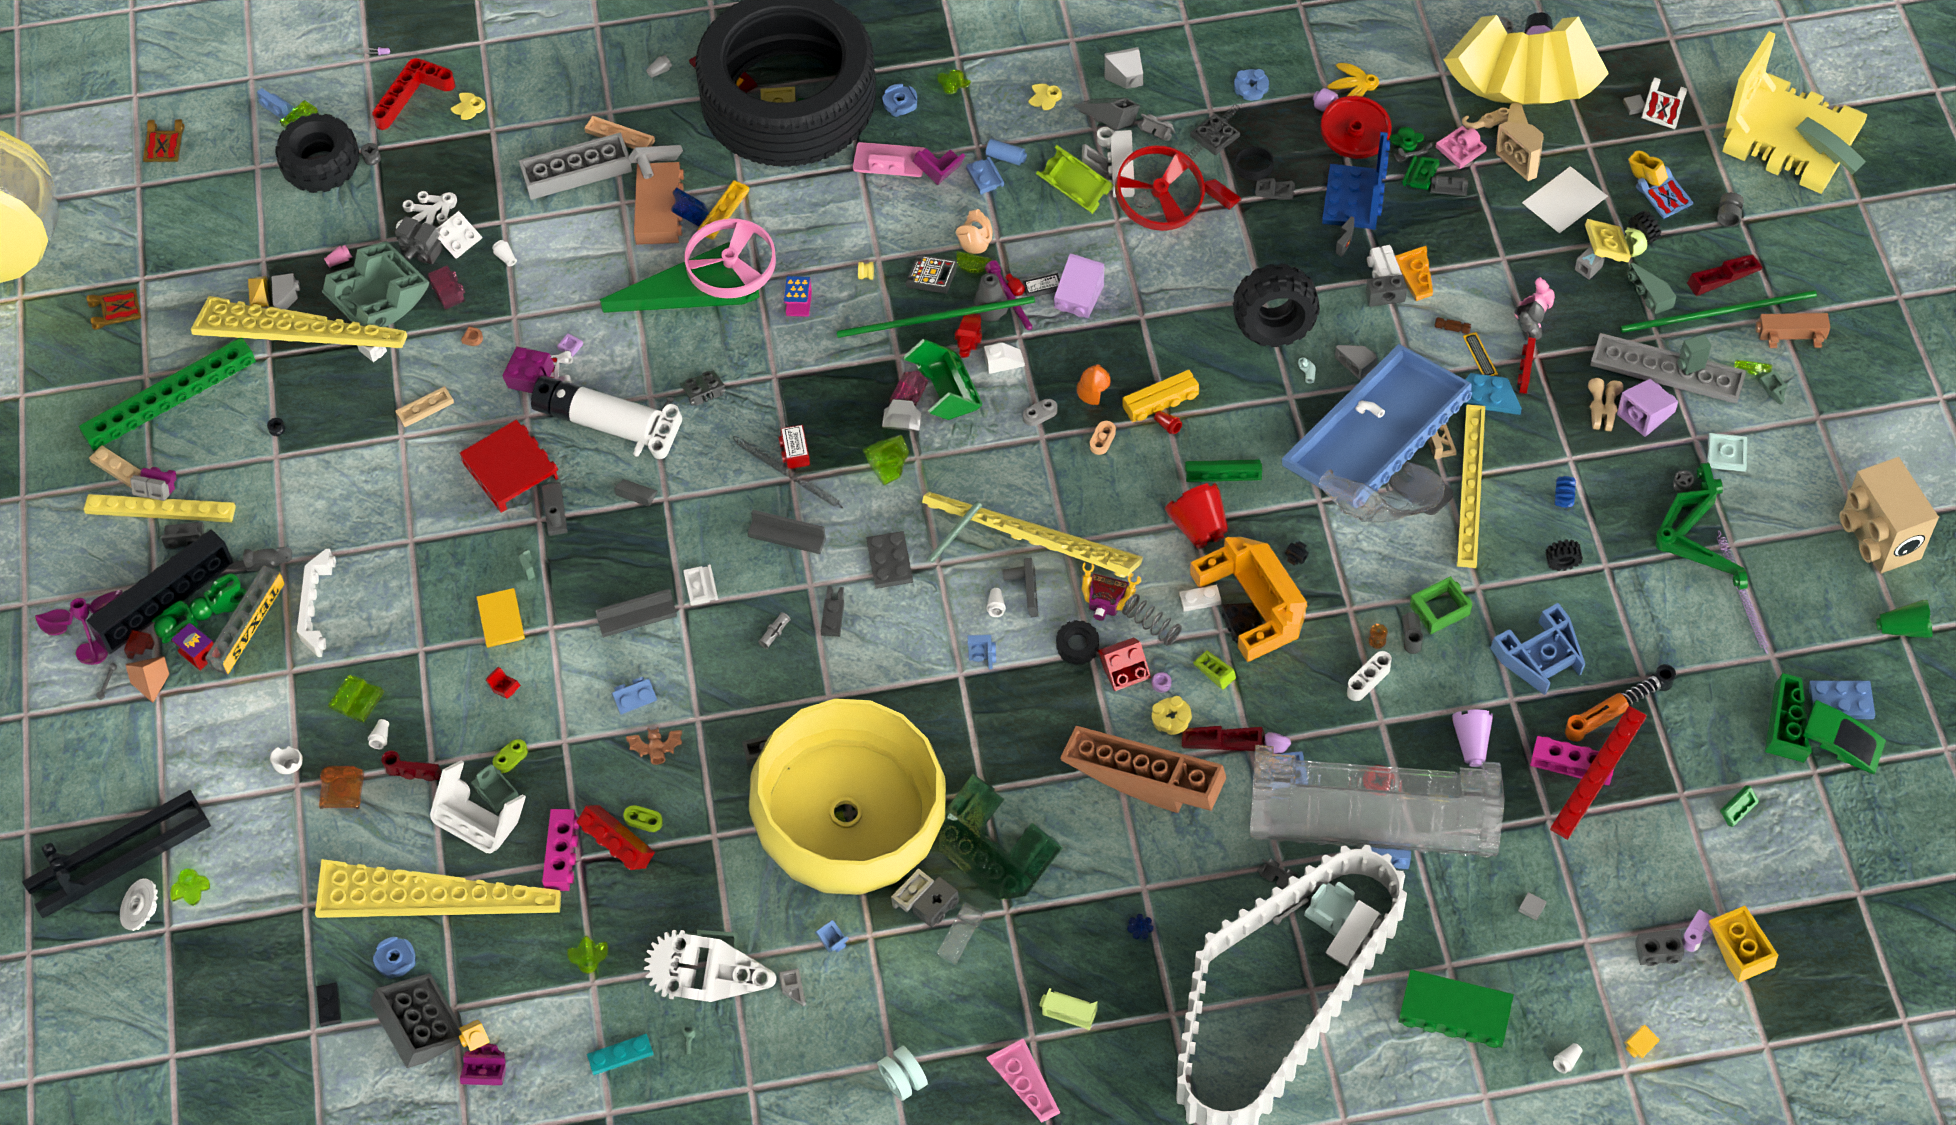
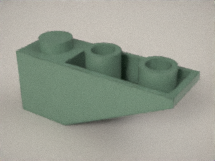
[1627,263,1676,315]

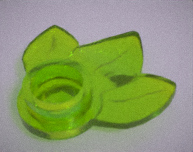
[937,70,971,94]
[170,868,210,906]
[567,936,608,974]

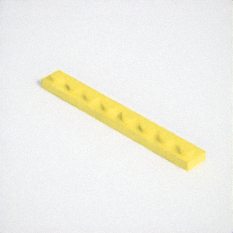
[84,494,236,522]

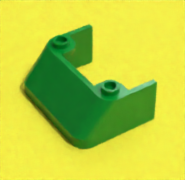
[903,339,983,420]

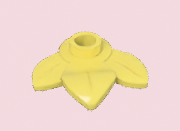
[1028,84,1062,110]
[451,93,486,120]

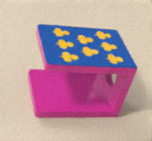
[784,276,812,317]

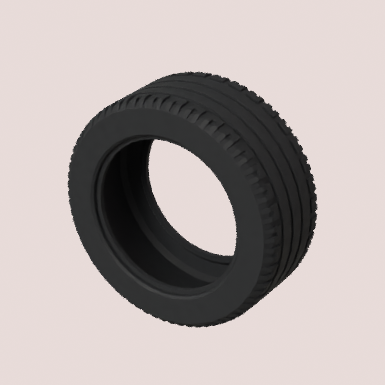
[695,0,876,167]

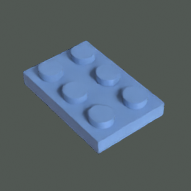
[1809,681,1875,719]

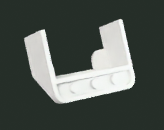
[430,760,526,853]

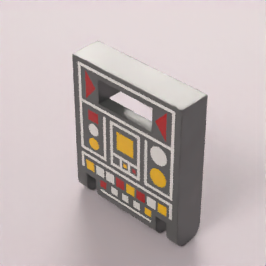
[905,255,958,294]

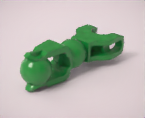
[152,574,250,644]

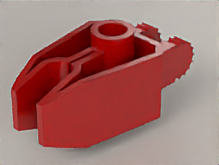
[955,313,982,358]

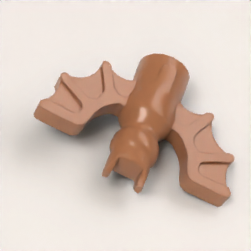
[626,727,682,765]

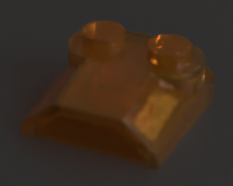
[319,766,364,809]

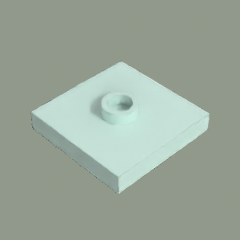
[1707,433,1747,472]

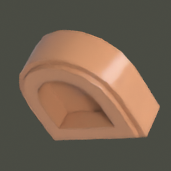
[461,326,483,346]

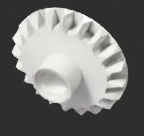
[120,879,158,931]

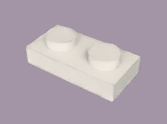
[1179,585,1221,612]

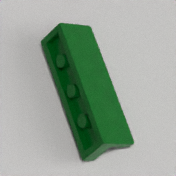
[1185,459,1262,482]

